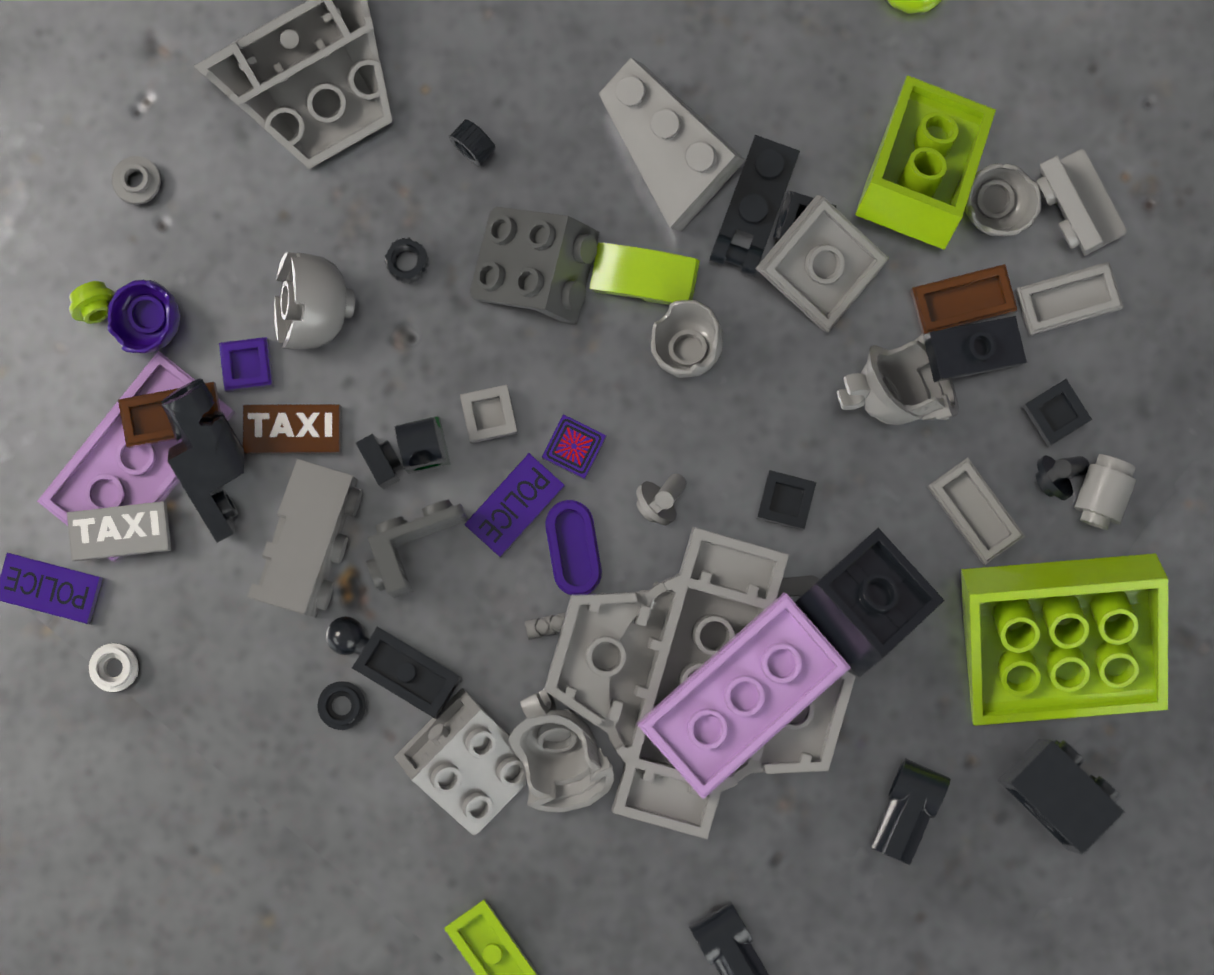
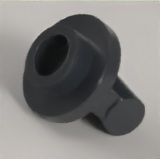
[1035,455,1089,500]

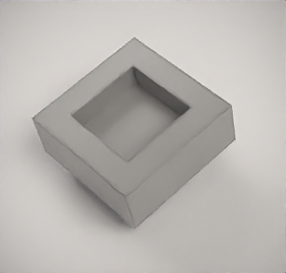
[460,385,518,444]

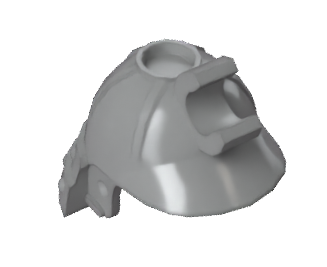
[837,334,959,425]
[509,690,614,812]

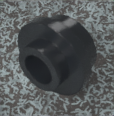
[317,681,367,730]

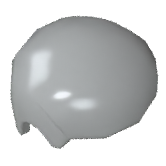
[965,163,1041,237]
[651,300,724,378]

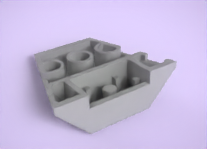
[194,0,392,169]

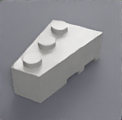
[599,58,746,231]
[247,459,362,618]

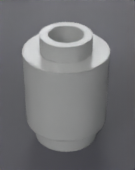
[1074,454,1136,530]

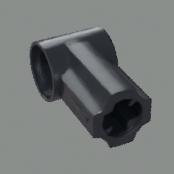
[871,758,951,865]
[689,902,769,975]

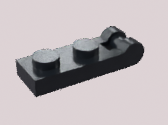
[709,135,800,277]

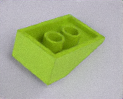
[855,75,996,250]

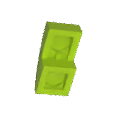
[589,242,700,305]

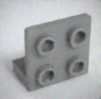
[394,688,527,835]

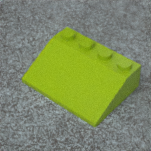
[961,553,1168,726]

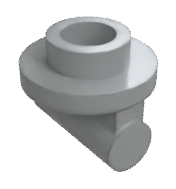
[636,474,686,525]

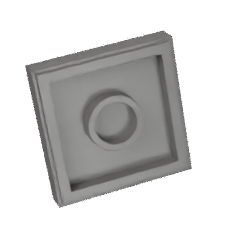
[755,195,889,332]

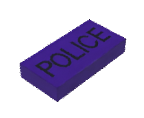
[464,453,565,558]
[0,553,103,624]

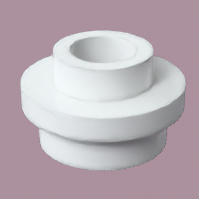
[89,643,138,692]

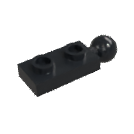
[326,616,462,720]

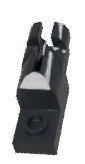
[161,378,244,543]

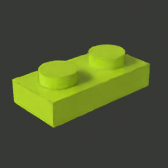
[444,899,538,975]

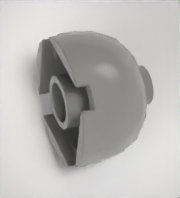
[274,252,355,349]

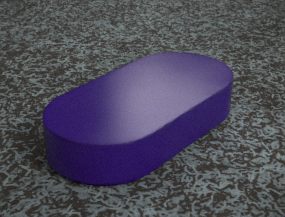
[545,500,602,596]

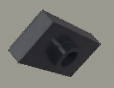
[923,316,1027,382]

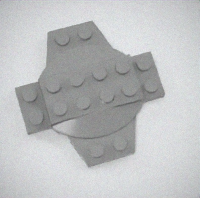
[544,527,856,839]

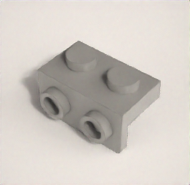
[1036,149,1127,256]

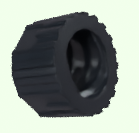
[449,119,496,166]
[385,238,429,283]

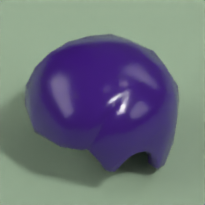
[107,280,181,353]

